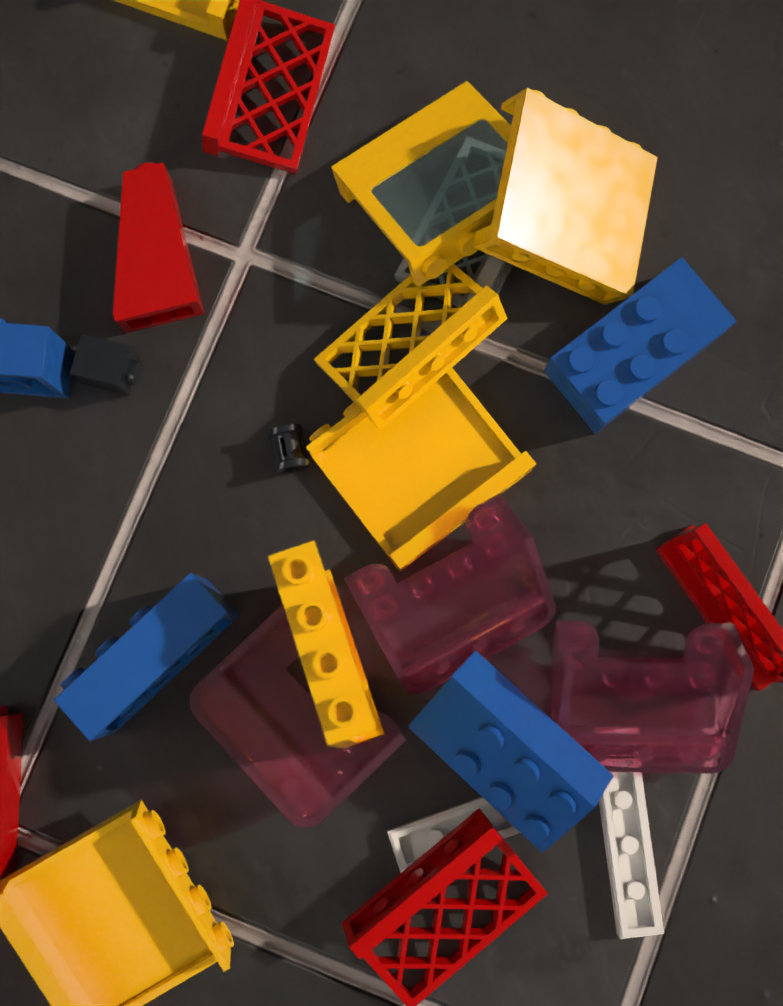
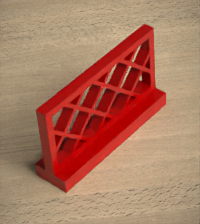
[202,0,335,174]
[655,523,783,691]
[341,808,548,1006]

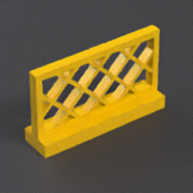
[314,264,507,431]

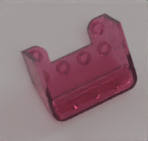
[344,493,556,694]
[190,605,407,828]
[550,621,754,774]

